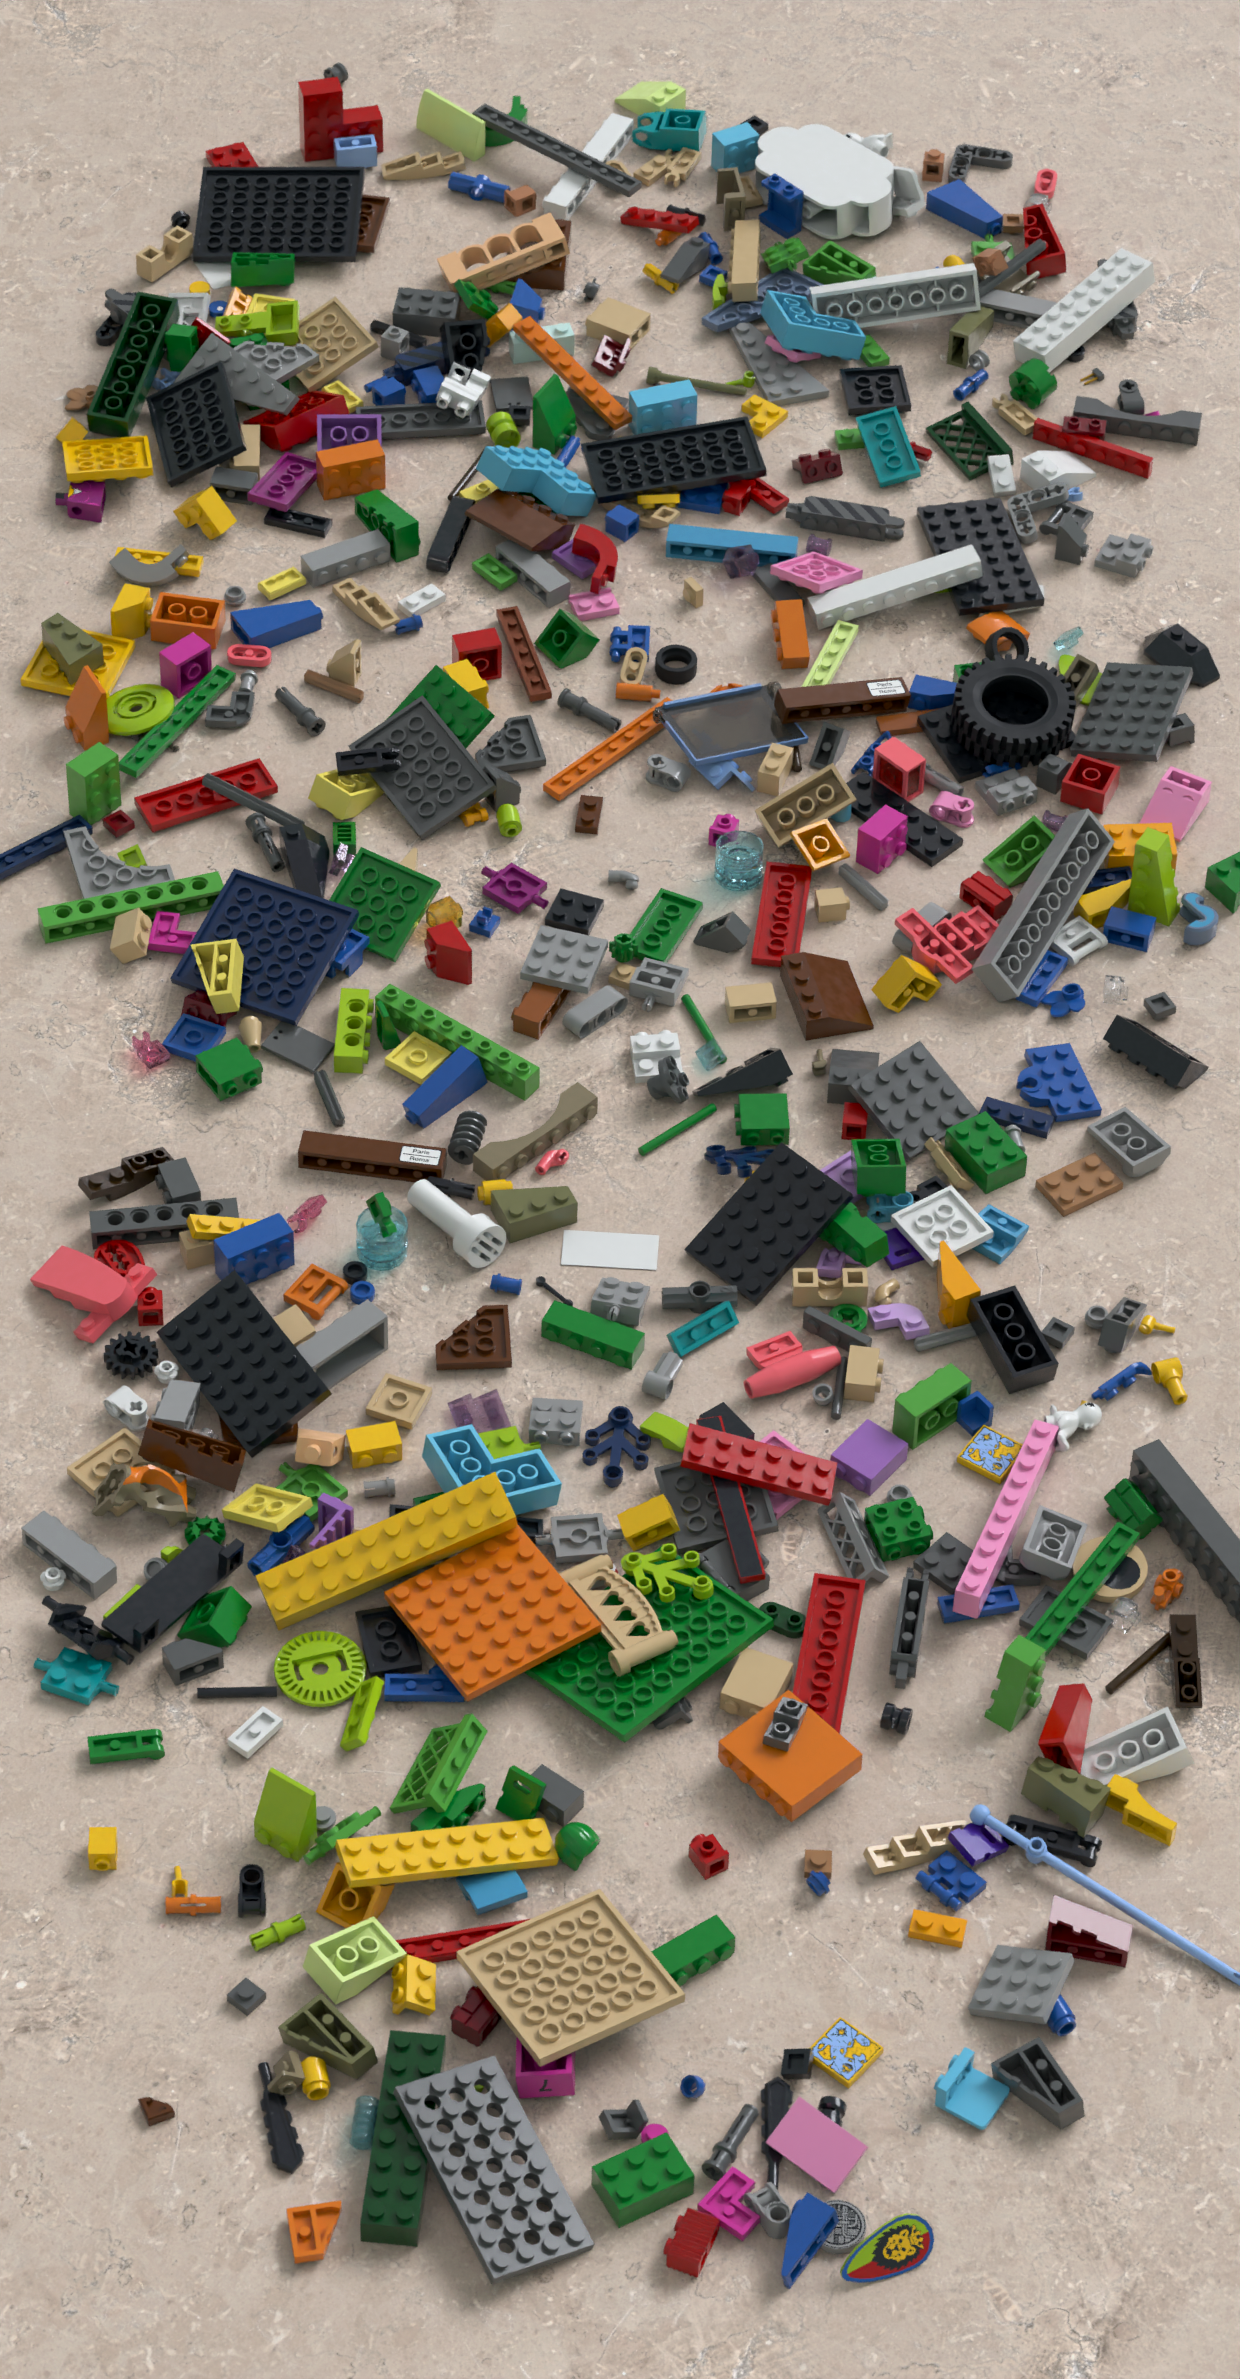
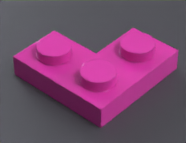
[148,911,197,954]
[697,2166,760,2242]

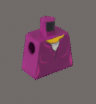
[55,480,106,523]

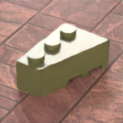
[41,613,104,685]
[491,1186,578,1243]
[1021,1756,1111,1838]
[278,1993,378,2080]

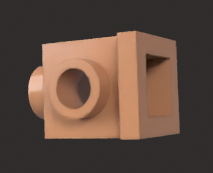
[922,149,945,183]
[504,184,537,217]
[972,248,1008,277]

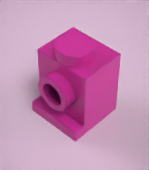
[708,814,739,851]

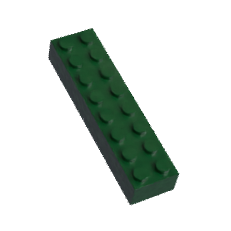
[87,291,180,437]
[360,2030,446,2247]

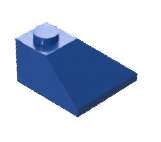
[510,279,545,331]

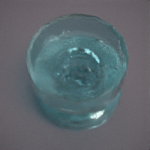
[714,831,764,891]
[356,1206,408,1271]

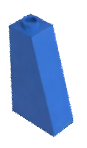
[926,179,1003,239]
[230,600,323,648]
[402,1045,488,1129]

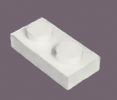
[987,454,1016,497]
[398,583,446,617]
[227,1706,283,1759]

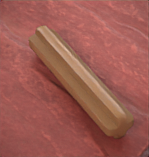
[304,670,364,703]

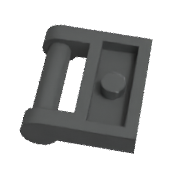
[1039,501,1094,536]

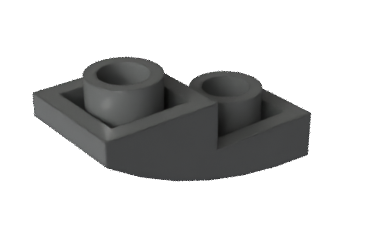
[763,1697,808,1752]

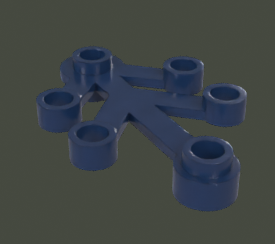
[704,1145,775,1178]
[582,1406,651,1488]

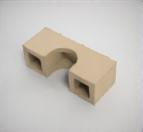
[136,226,193,282]
[791,1268,868,1307]

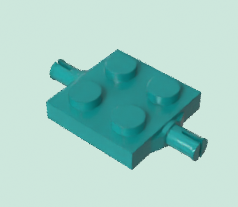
[34,1647,120,1706]

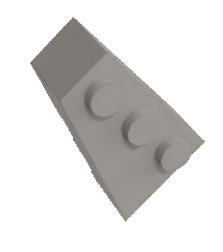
[151,1379,201,1431]

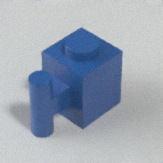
[364,376,406,406]

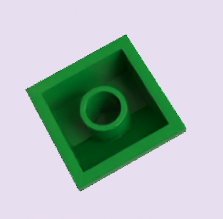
[534,608,600,669]
[177,1586,252,1648]

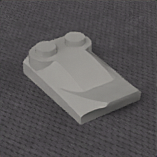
[1087,1107,1171,1177]
[1019,1505,1088,1580]

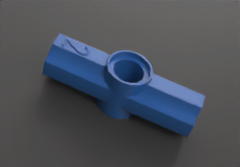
[448,172,511,203]
[247,1515,315,1576]

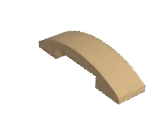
[601,500,681,528]

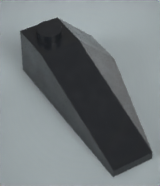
[279,823,330,898]
[692,1047,793,1096]

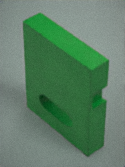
[495,1765,547,1821]

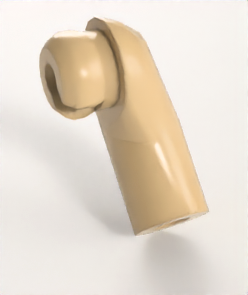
[874,1278,900,1305]

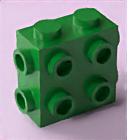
[195,1037,263,1101]
[734,1093,790,1146]
[864,1496,933,1562]

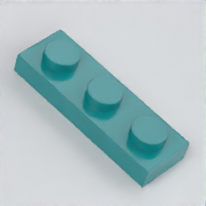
[666,1301,739,1357]

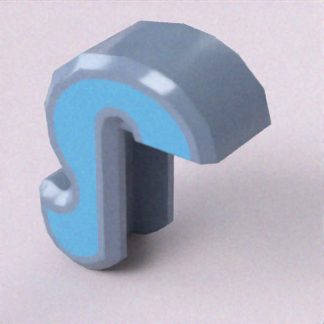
[1179,892,1219,946]

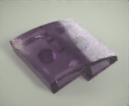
[448,1389,512,1433]

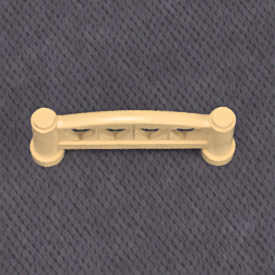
[559,1554,678,1676]

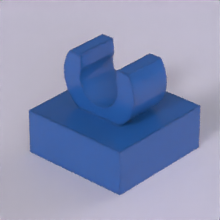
[469,907,500,938]

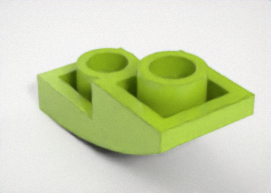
[712,274,728,311]
[639,1412,688,1453]

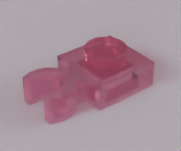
[132,1031,170,1069]

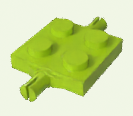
[478,1426,541,1459]

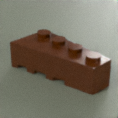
[138,1419,246,1493]

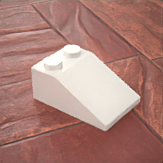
[1020,451,1096,494]

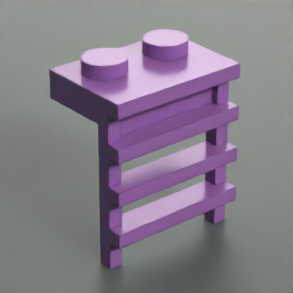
[309,1492,354,1549]

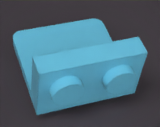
[934,2047,1010,2130]

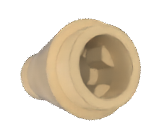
[238,1016,262,1053]

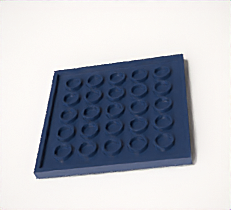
[170,868,359,1026]

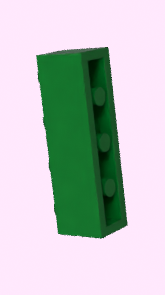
[541,1300,645,1370]
[651,1914,736,1987]

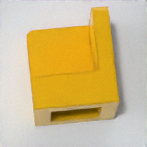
[56,417,89,443]

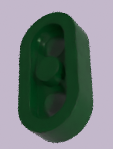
[759,1602,806,1639]

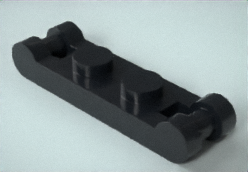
[1002,1815,1102,1867]

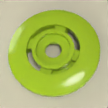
[107,684,175,736]
[274,1631,366,1707]

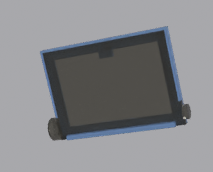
[653,681,809,766]

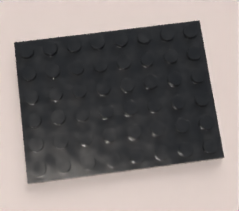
[192,167,365,262]

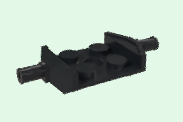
[42,1595,135,1665]

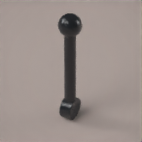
[536,1276,573,1307]

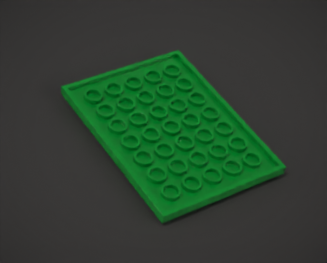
[524,1546,774,1743]

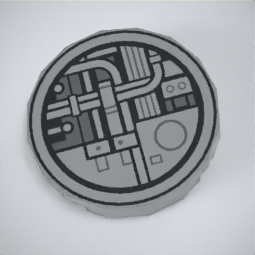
[820,2200,866,2254]

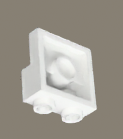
[630,1030,683,1083]

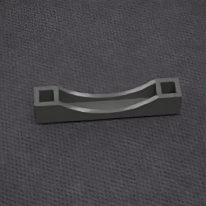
[1073,396,1202,445]

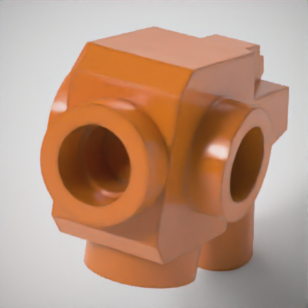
[1151,1568,1184,1611]

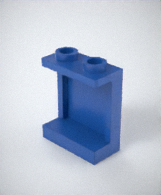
[759,173,804,239]

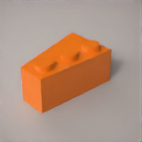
[771,599,810,669]

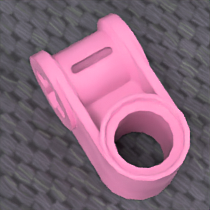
[929,791,974,828]

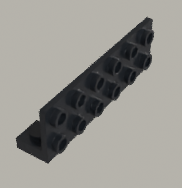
[101,1534,244,1654]

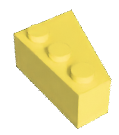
[191,939,244,1014]

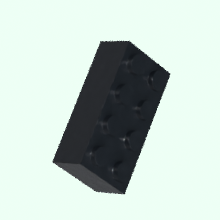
[966,1285,1059,1394]

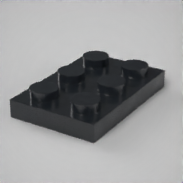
[355,1606,422,1678]

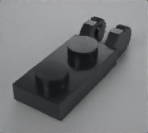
[335,747,401,776]

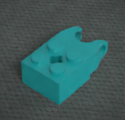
[632,108,707,152]

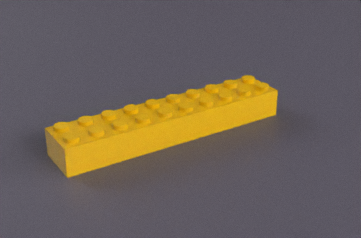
[255,1472,518,1631]

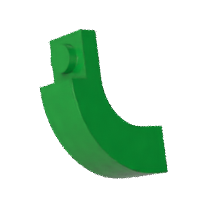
[485,96,528,147]

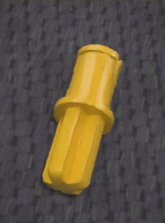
[642,263,679,294]

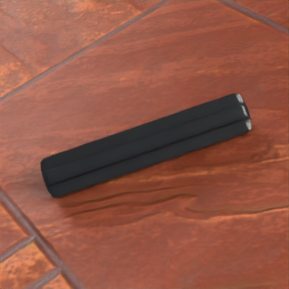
[370,320,427,348]

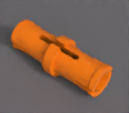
[166,1894,221,1916]

